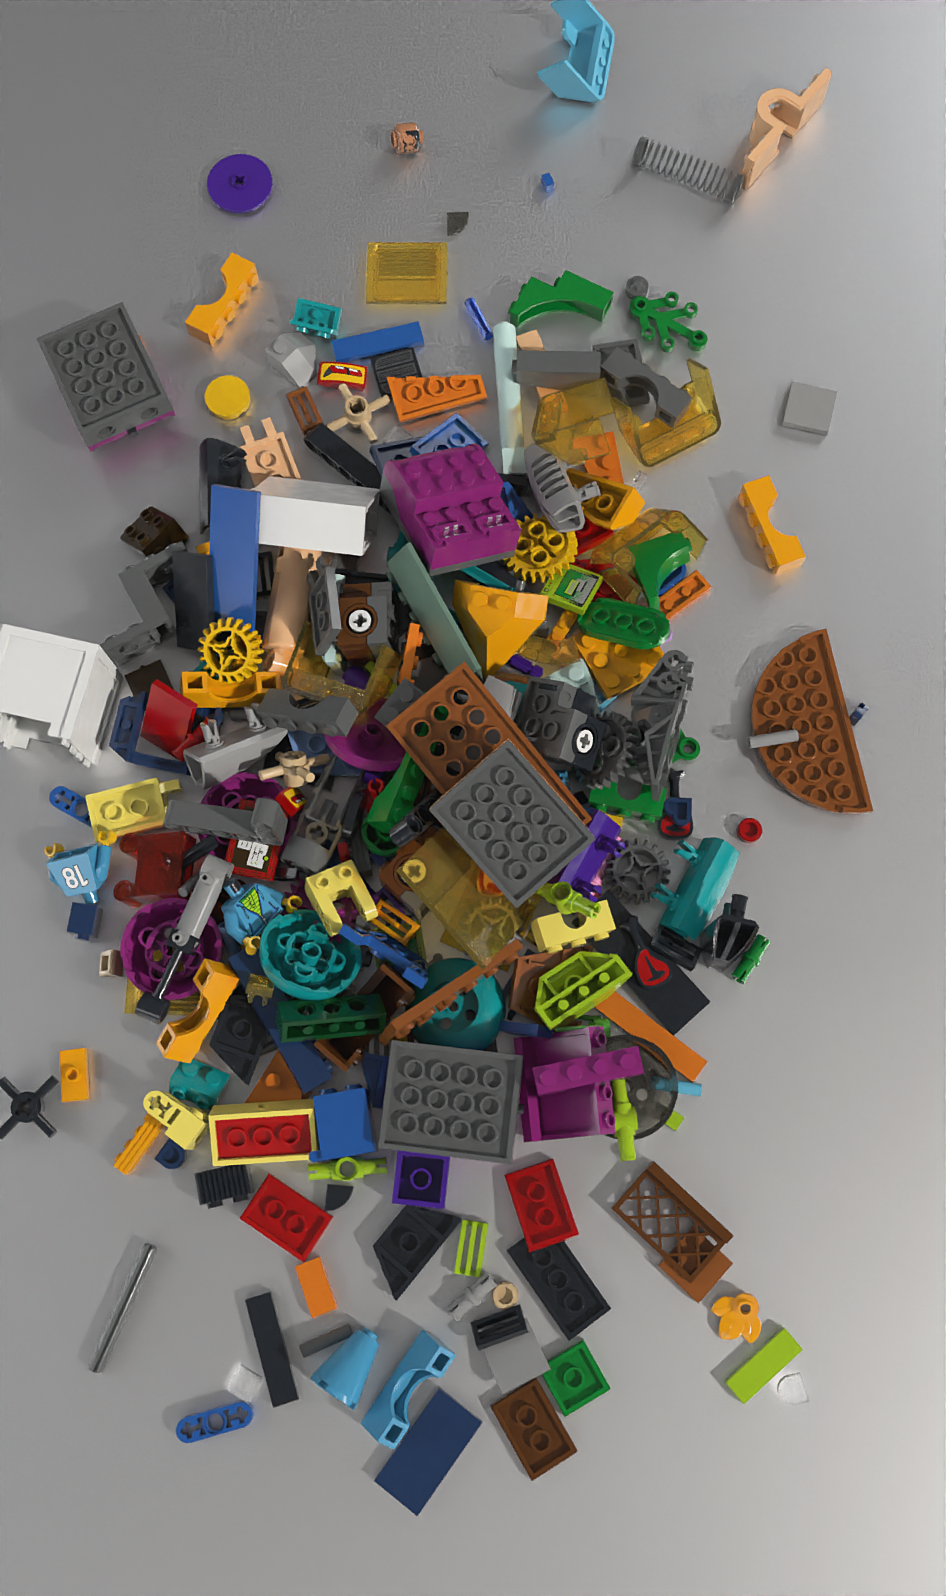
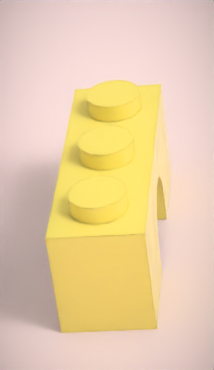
[530,900,616,954]

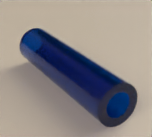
[464,297,493,341]

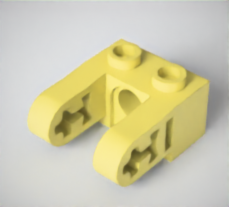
[305,859,378,937]
[143,1090,210,1150]

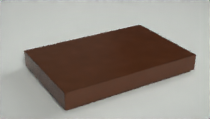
[490,1377,578,1481]

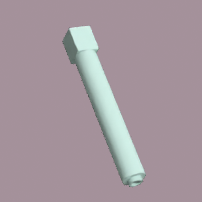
[493,322,527,478]

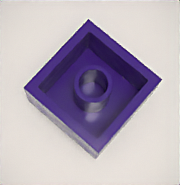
[392,1150,451,1209]

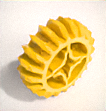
[197,617,264,684]

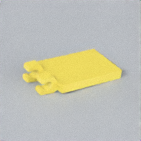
[85,777,183,844]

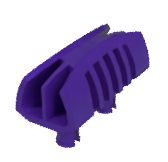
[545,807,626,916]

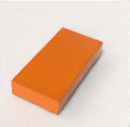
[295,1257,338,1318]

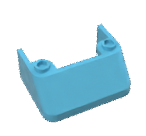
[537,0,615,103]

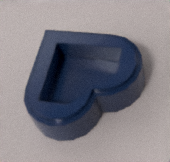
[663,797,692,827]

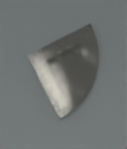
[447,212,469,236]

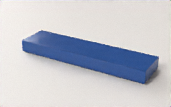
[331,321,424,363]

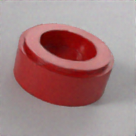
[736,818,762,844]

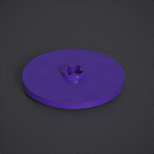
[207,154,273,214]

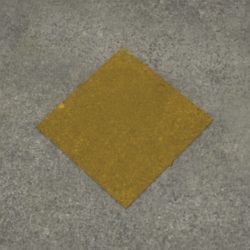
[396,826,538,970]

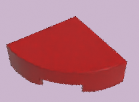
[337,842,351,863]

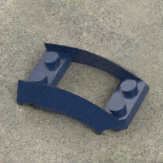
[109,691,223,776]

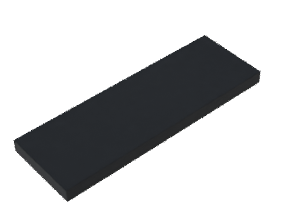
[571,889,711,1036]

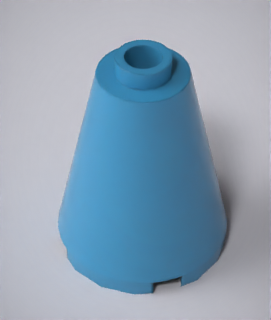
[310,1328,379,1410]

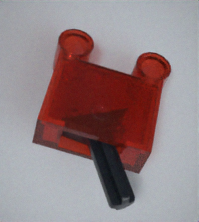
[113,831,219,908]

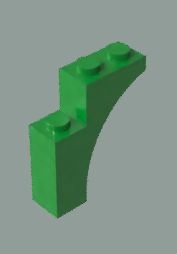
[508,270,614,328]

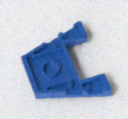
[339,924,428,989]

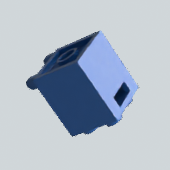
[309,1084,378,1162]

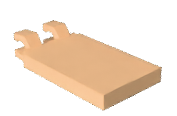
[240,417,301,487]

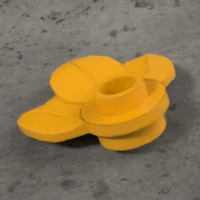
[711,1293,761,1343]

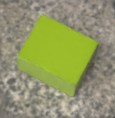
[664,1110,684,1131]

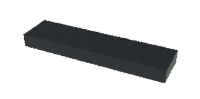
[245,1291,300,1408]

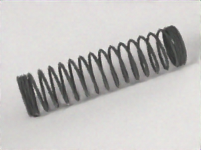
[632,135,744,203]

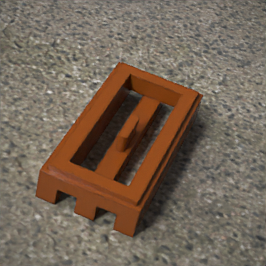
[286,386,324,436]

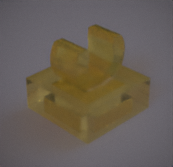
[246,974,274,1006]

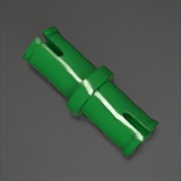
[731,934,771,984]

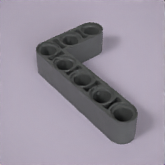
[163,798,288,846]

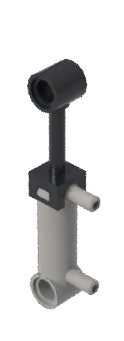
[135,854,234,1025]

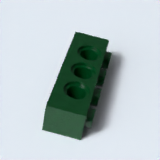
[276,993,387,1043]

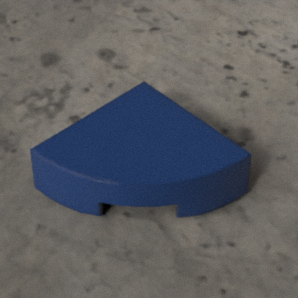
[849,703,870,726]

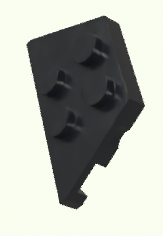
[209,995,268,1086]
[373,1205,462,1301]

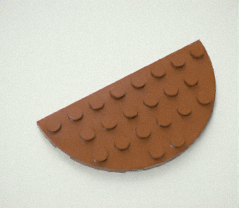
[751,628,873,815]

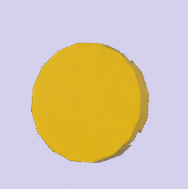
[205,375,251,420]

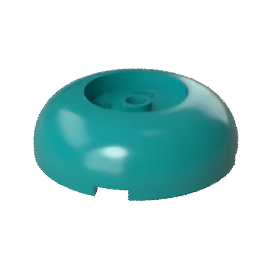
[259,910,362,1000]
[405,958,506,1051]

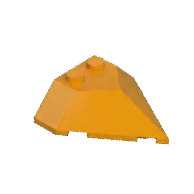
[452,580,549,681]

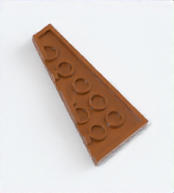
[378,938,523,1047]

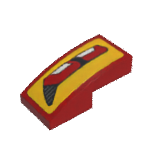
[317,362,367,391]
[275,787,308,817]

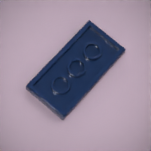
[374,1387,482,1516]

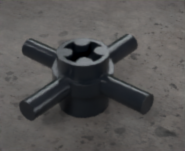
[0,1075,59,1139]

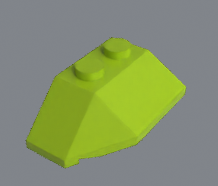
[534,951,632,1030]

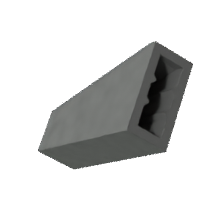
[512,350,601,396]

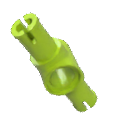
[534,881,601,919]
[610,1079,638,1161]
[308,1157,388,1181]

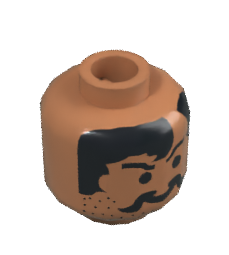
[391,122,424,154]

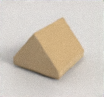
[99,949,123,977]

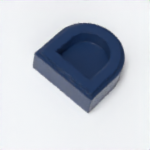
[154,1138,187,1169]

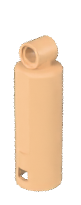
[261,546,322,679]

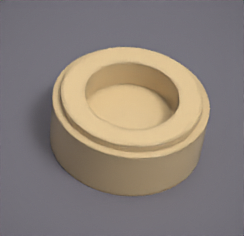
[492,1281,518,1310]

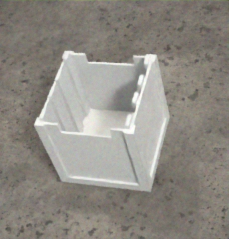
[0,624,123,768]

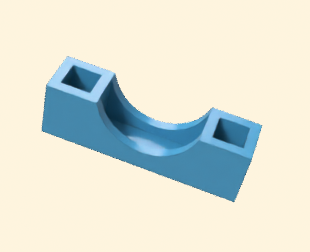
[360,1329,456,1450]

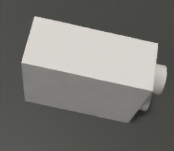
[250,476,380,556]

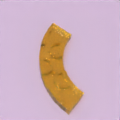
[517,634,581,666]

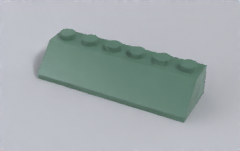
[386,542,483,680]

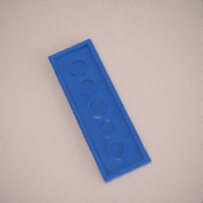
[209,484,261,633]

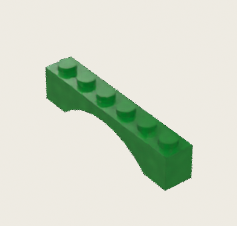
[366,691,449,833]

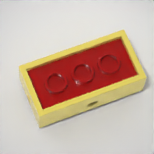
[209,1099,320,1166]

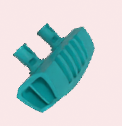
[651,837,740,940]

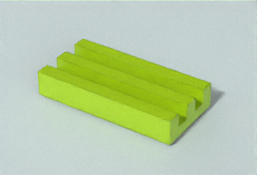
[454,1219,488,1278]

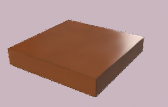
[658,1225,733,1304]

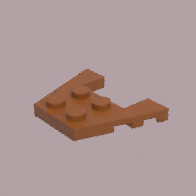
[507,945,593,1033]

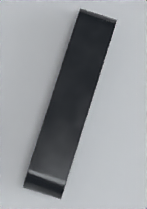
[389,775,453,847]

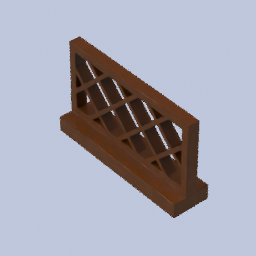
[611,1161,734,1283]

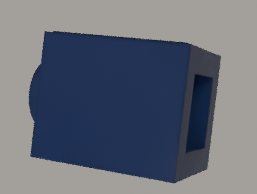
[66,902,103,941]

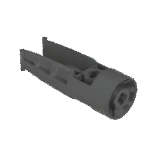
[280,754,367,876]

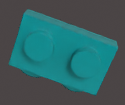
[289,298,343,339]
[169,1059,230,1110]

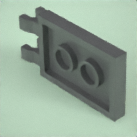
[307,556,342,656]

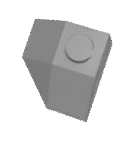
[265,332,317,389]

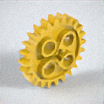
[503,513,578,583]

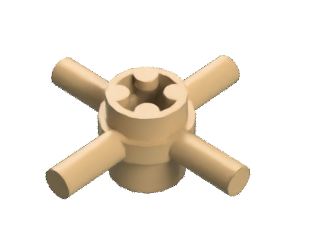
[325,384,390,444]
[258,751,330,787]

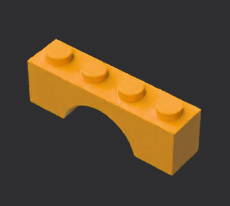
[185,252,258,346]
[738,475,806,575]
[179,672,282,708]
[156,958,239,1064]

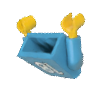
[44,830,117,904]

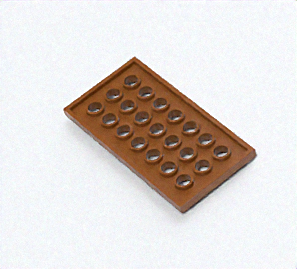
[386,661,592,825]

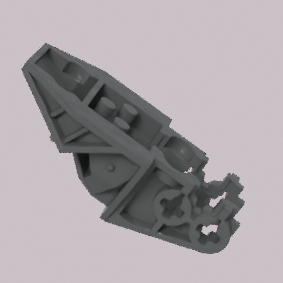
[631,650,694,802]

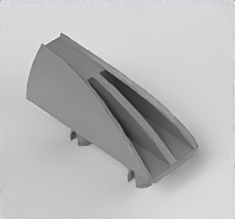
[183,703,288,790]

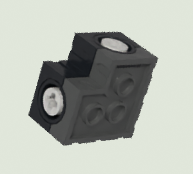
[515,676,606,771]

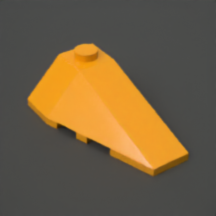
[566,468,646,530]

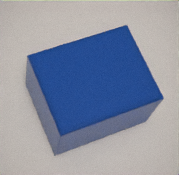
[541,173,555,193]

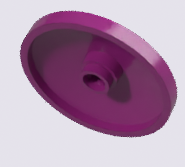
[324,695,406,772]

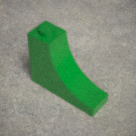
[627,530,692,610]

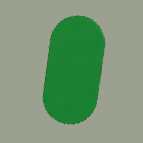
[577,598,670,649]

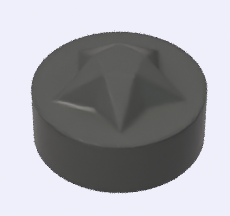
[626,276,649,299]

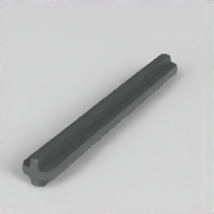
[88,1243,157,1374]

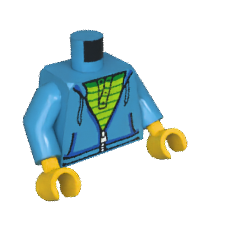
[221,878,302,955]

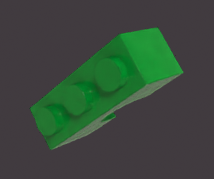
[589,778,667,824]

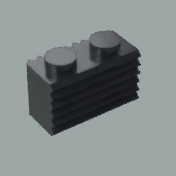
[194,1164,255,1209]

